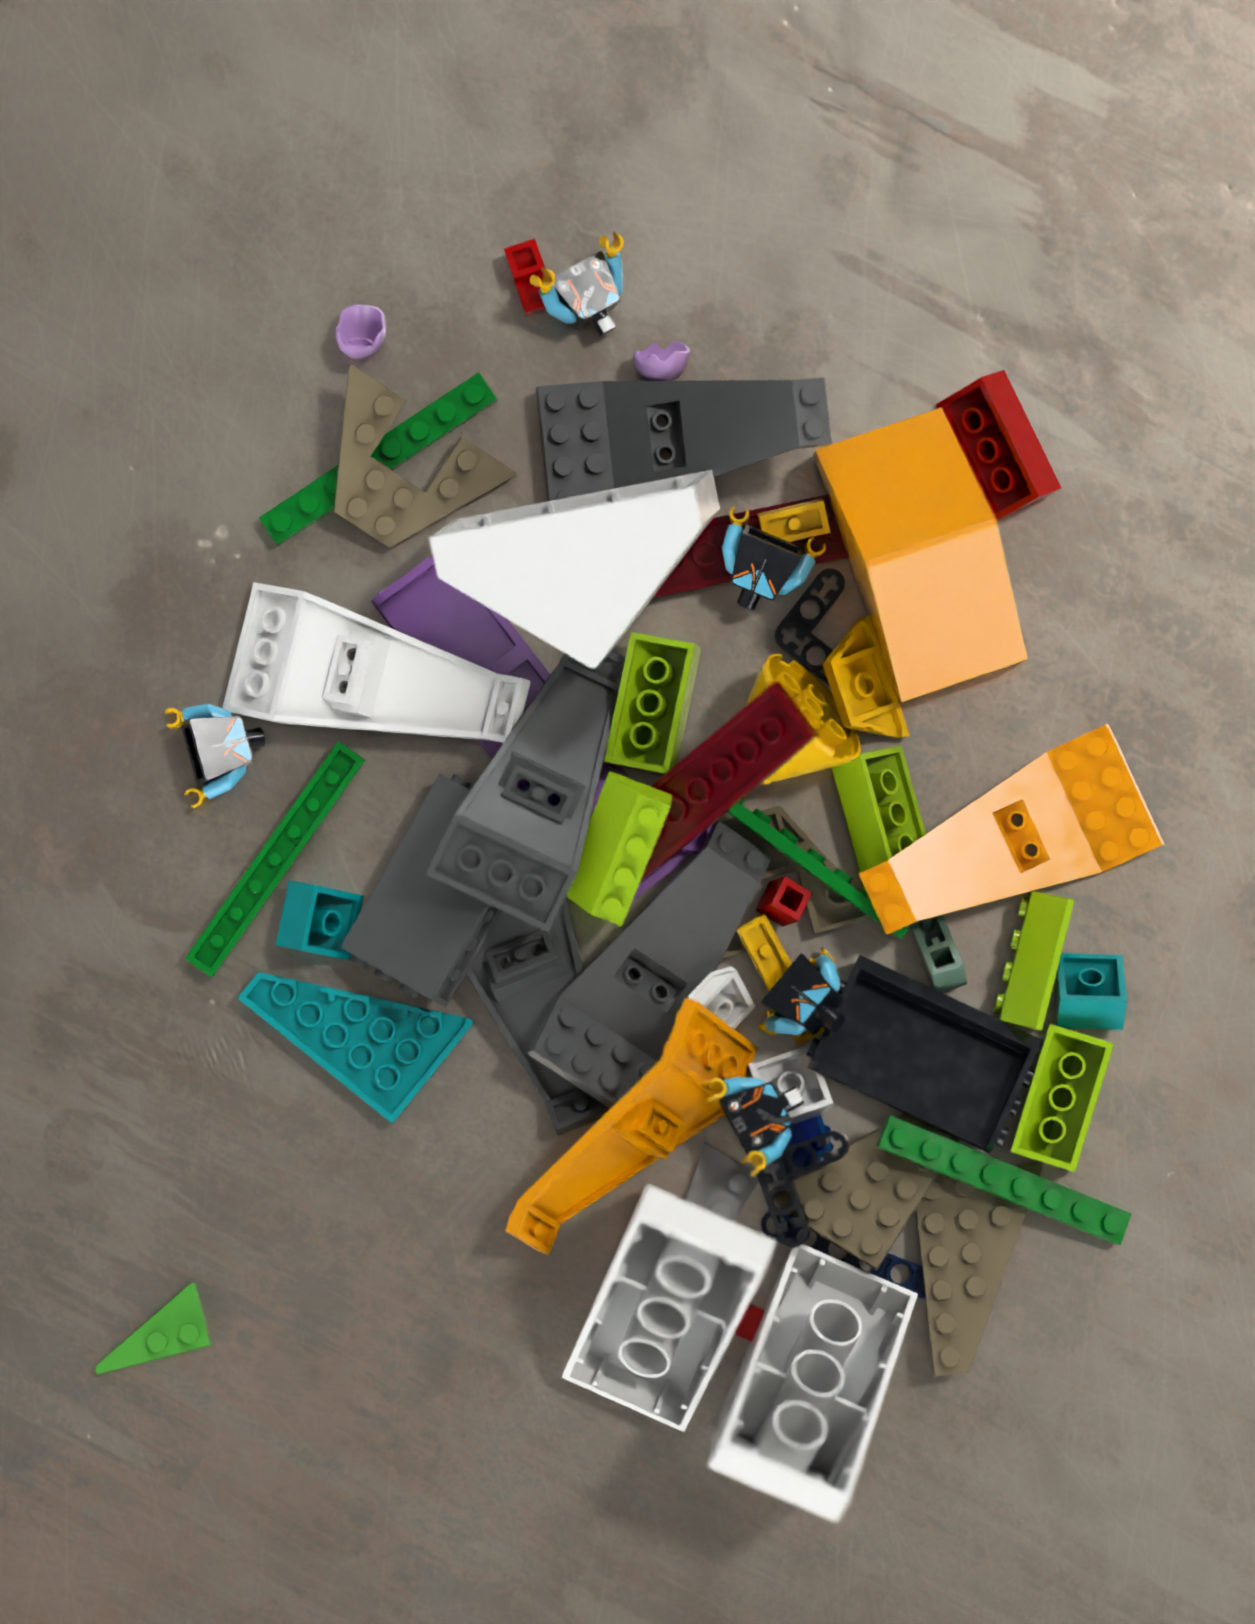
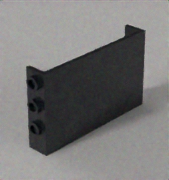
[806,955,1042,1153]

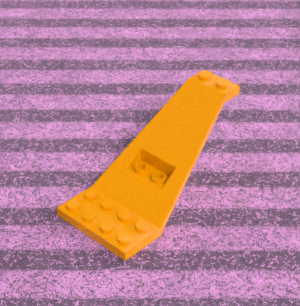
[859,724,1164,935]
[505,998,758,1255]

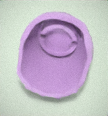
[335,304,386,359]
[633,341,690,381]

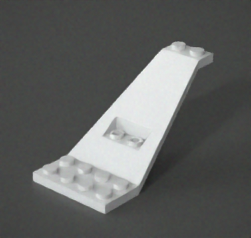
[222,582,531,743]

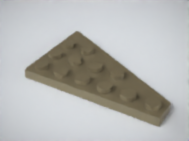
[774,1113,960,1271]
[915,1162,1042,1377]

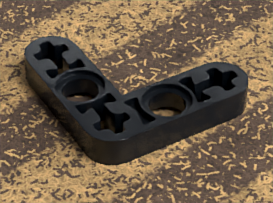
[774,568,845,687]
[755,1130,850,1248]

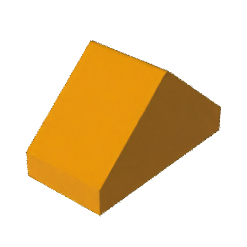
[813,408,1027,704]

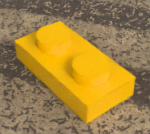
[758,498,830,542]

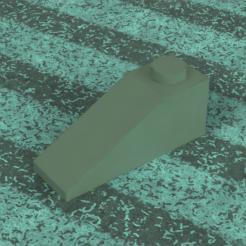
[909,915,967,993]

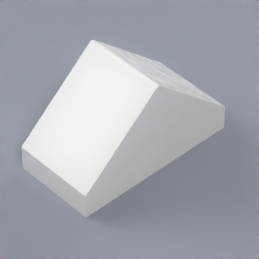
[429,470,720,668]
[561,1185,776,1432]
[708,1244,918,1522]

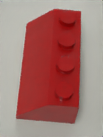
[935,370,1062,521]

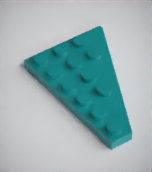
[237,972,475,1124]

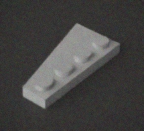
[686,1142,759,1222]

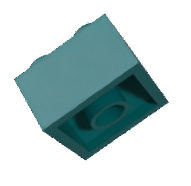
[275,880,364,961]
[1054,953,1127,1030]

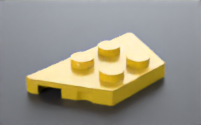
[822,615,910,739]

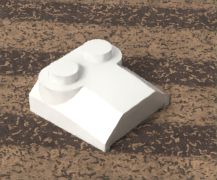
[688,967,755,1029]
[748,1043,834,1124]

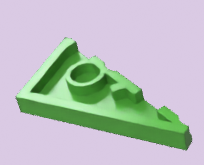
[95,1282,211,1375]

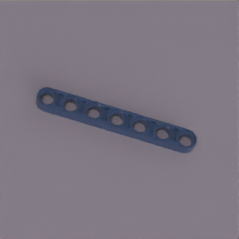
[761,1211,926,1300]

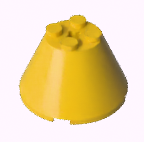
[745,654,861,785]

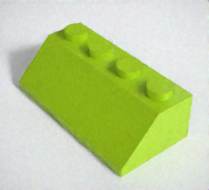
[604,632,701,776]
[832,745,926,873]
[566,771,672,926]
[993,891,1075,1030]
[1010,1024,1114,1172]

